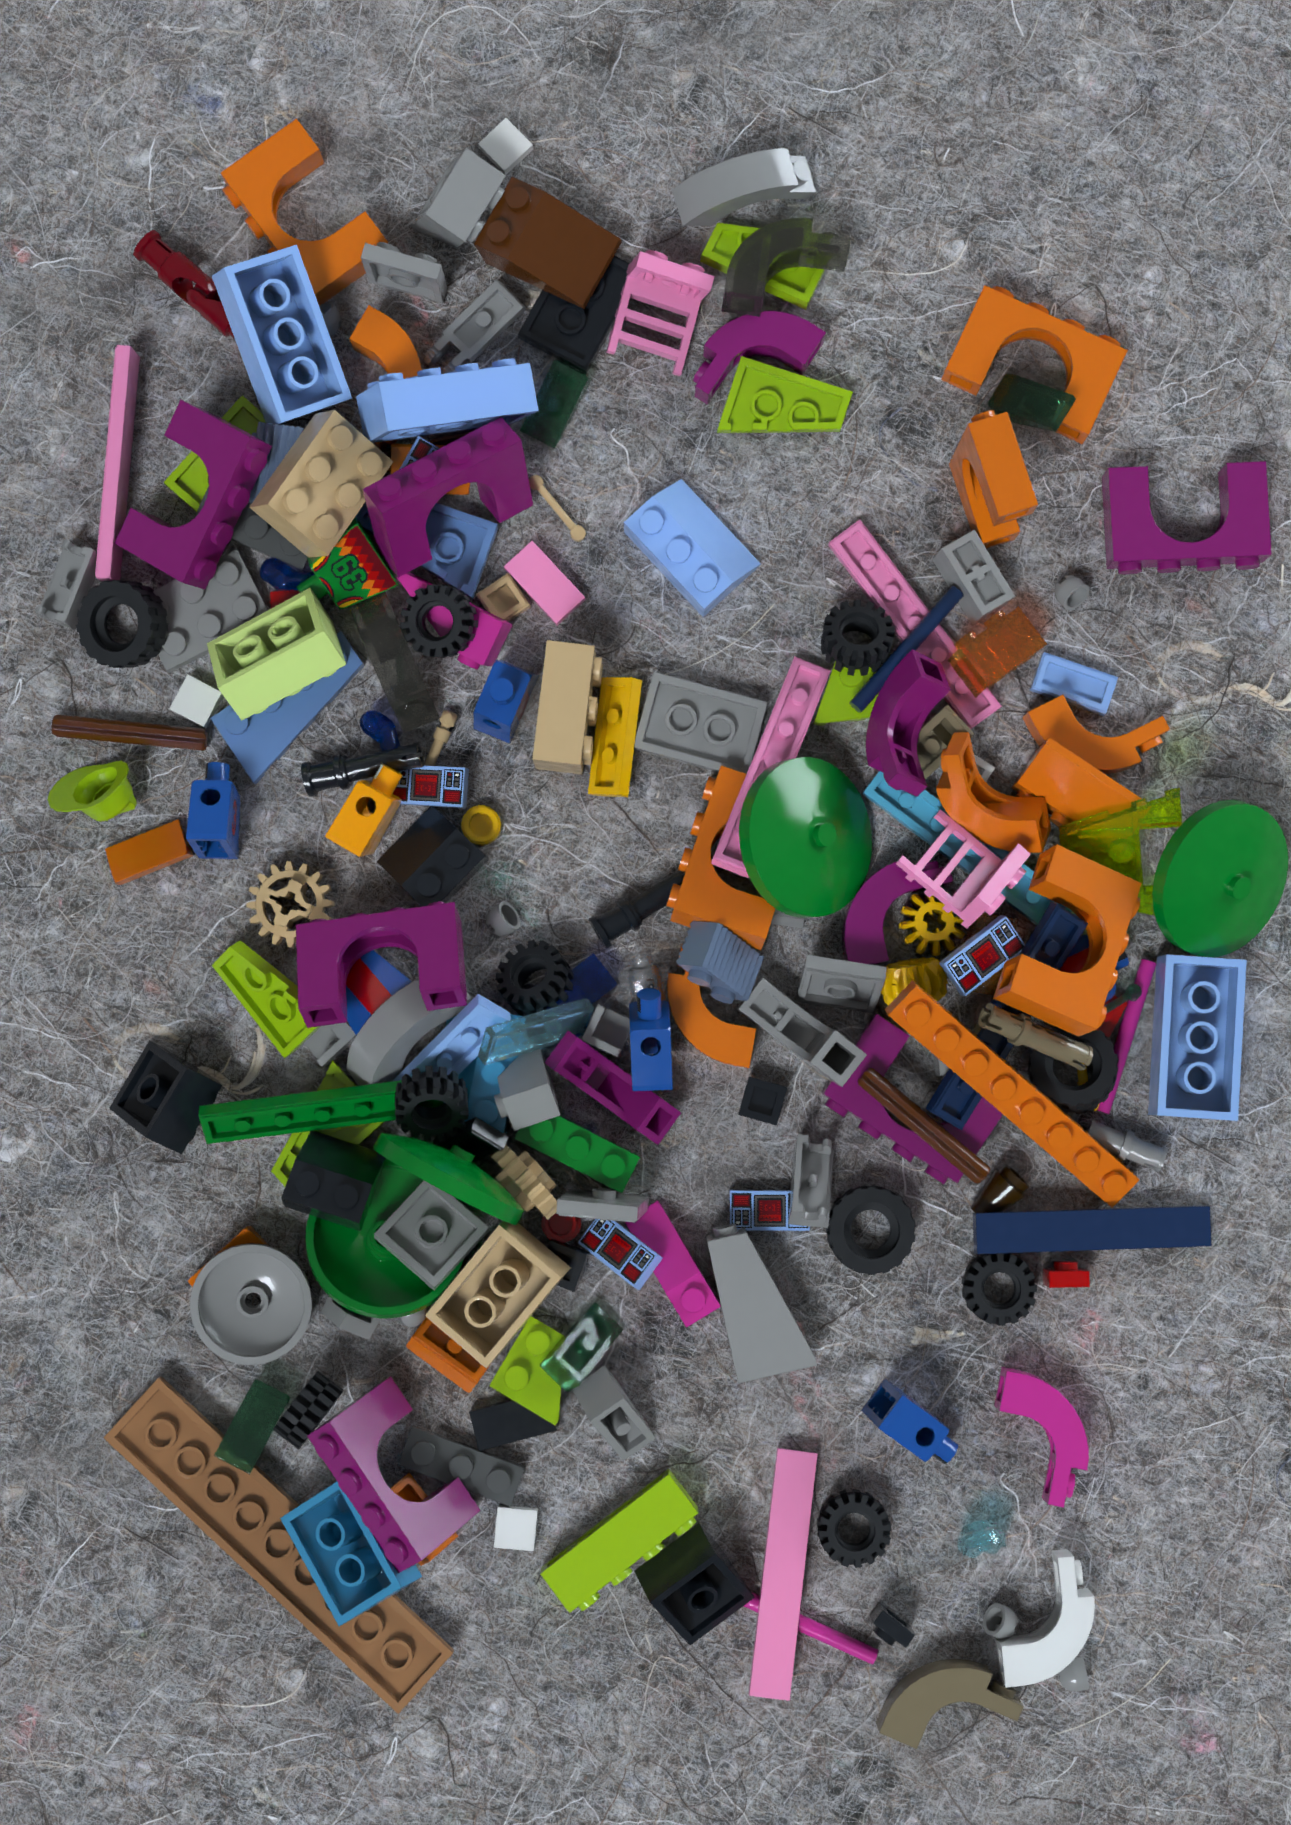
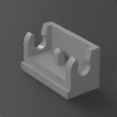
[932,529,1016,626]
[35,539,97,630]
[788,1134,834,1228]

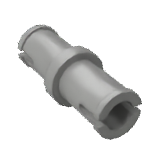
[1087,1119,1168,1172]

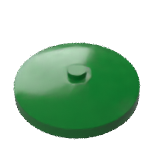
[739,757,872,918]
[1152,800,1288,958]
[373,1133,524,1225]
[306,1159,464,1318]

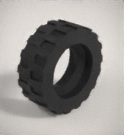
[76,580,169,668]
[1028,1026,1118,1114]
[826,1185,916,1275]

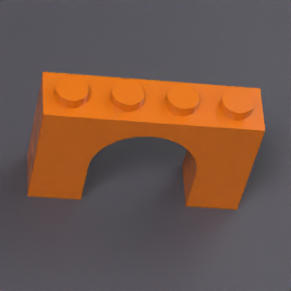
[221,118,389,306]
[941,285,1128,444]
[949,410,1038,549]
[666,766,776,950]
[993,844,1142,1037]

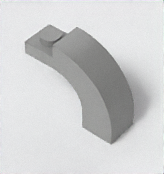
[672,148,816,226]
[737,977,867,1087]
[346,979,472,1086]

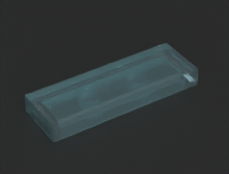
[478,998,594,1066]

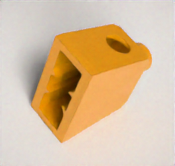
[325,764,403,857]

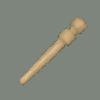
[424,710,458,766]

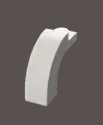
[996,1549,1095,1688]

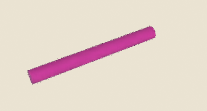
[1096,959,1156,1114]
[744,1592,879,1665]

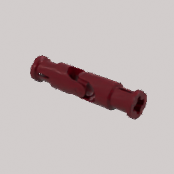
[133,230,235,340]

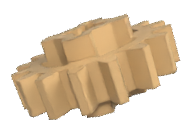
[246,861,335,948]
[490,1145,557,1220]

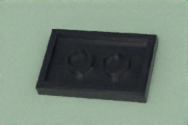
[518,255,630,374]

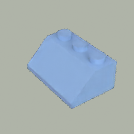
[624,479,761,617]

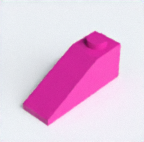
[397,572,513,670]
[625,1200,721,1328]

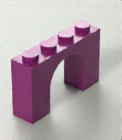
[115,399,272,590]
[363,417,533,578]
[1102,461,1272,575]
[296,902,467,1028]
[821,1014,1003,1185]
[307,1376,481,1573]

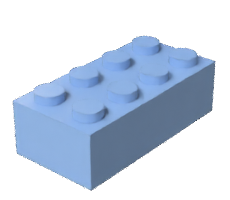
[212,245,352,425]
[356,358,539,443]
[1148,954,1247,1121]

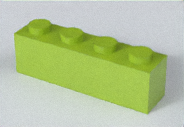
[540,1468,698,1613]

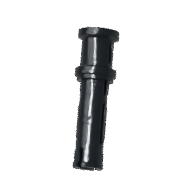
[301,742,424,797]
[588,870,685,949]

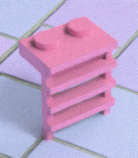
[606,250,715,376]
[896,809,1031,929]

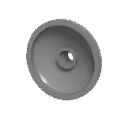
[190,1243,312,1365]

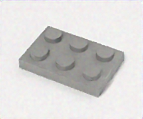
[153,549,268,673]
[634,672,768,774]

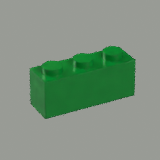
[514,1115,640,1193]

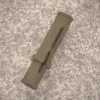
[978,1003,1093,1071]

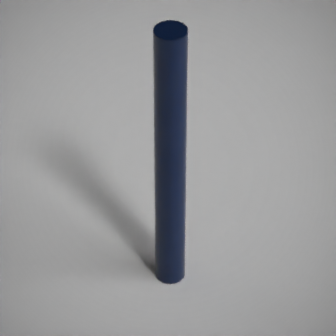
[849,586,964,713]

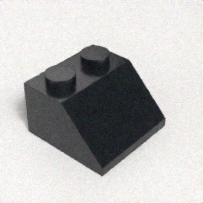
[377,806,488,906]
[109,1040,222,1154]
[281,1131,387,1231]
[634,1523,755,1645]

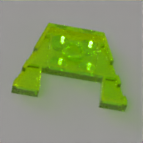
[1059,788,1182,916]

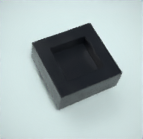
[738,1076,787,1126]
[547,1239,590,1292]
[870,1602,915,1648]

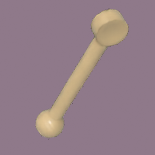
[529,475,586,542]

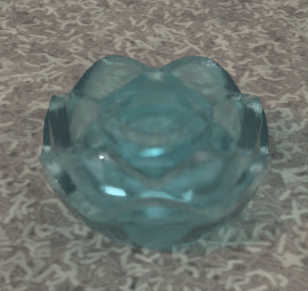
[957,1520,1006,1558]

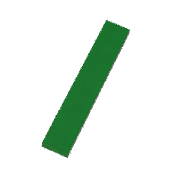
[199,1080,444,1144]

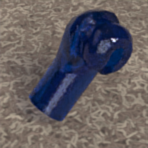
[260,558,314,590]
[360,710,401,751]

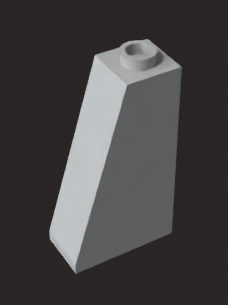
[706,1223,817,1383]

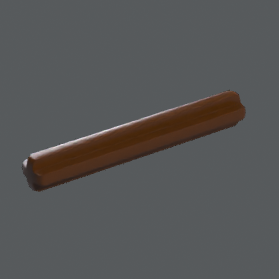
[51,715,208,751]
[857,1067,991,1184]

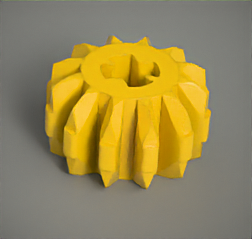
[898,891,965,956]
[881,957,948,1006]

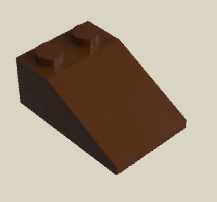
[474,177,622,309]

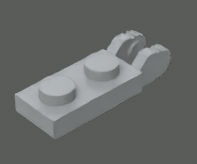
[423,279,525,374]

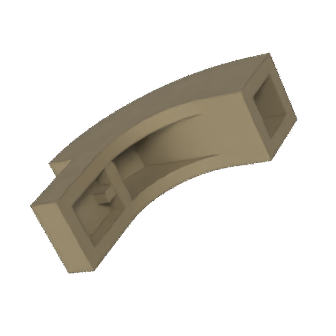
[876,1659,1024,1749]

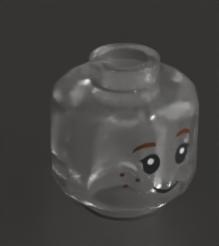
[618,954,669,1008]

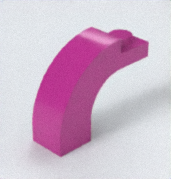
[994,1367,1089,1508]

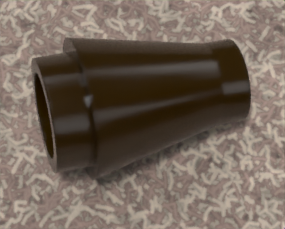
[970,1164,1029,1213]

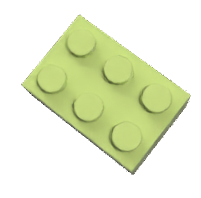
[207,588,346,721]

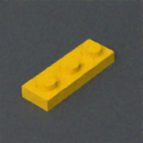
[588,677,642,797]

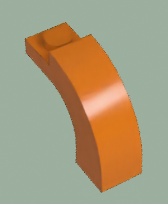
[349,305,423,450]
[1022,695,1170,774]
[936,732,1051,853]
[667,944,756,1068]

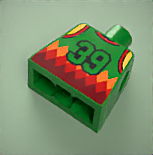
[297,516,398,609]

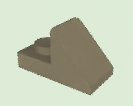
[917,705,974,780]

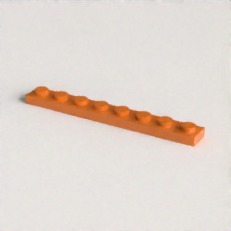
[885,980,1140,1208]

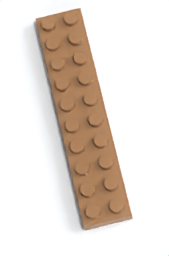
[103,1376,454,1714]

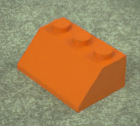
[1011,737,1151,853]

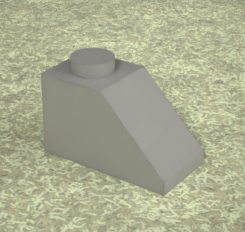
[494,1041,560,1131]
[572,1365,656,1461]

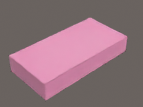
[503,541,586,626]

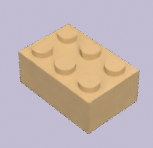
[249,410,393,558]
[532,640,603,775]
[425,1221,571,1368]

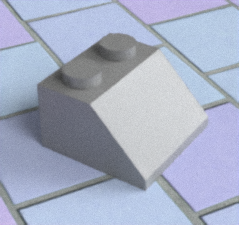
[411,147,506,248]

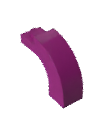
[693,311,826,405]
[866,649,951,797]
[842,861,953,965]
[545,1031,681,1145]

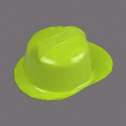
[47,760,137,822]

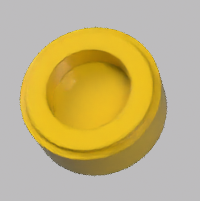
[461,805,501,846]

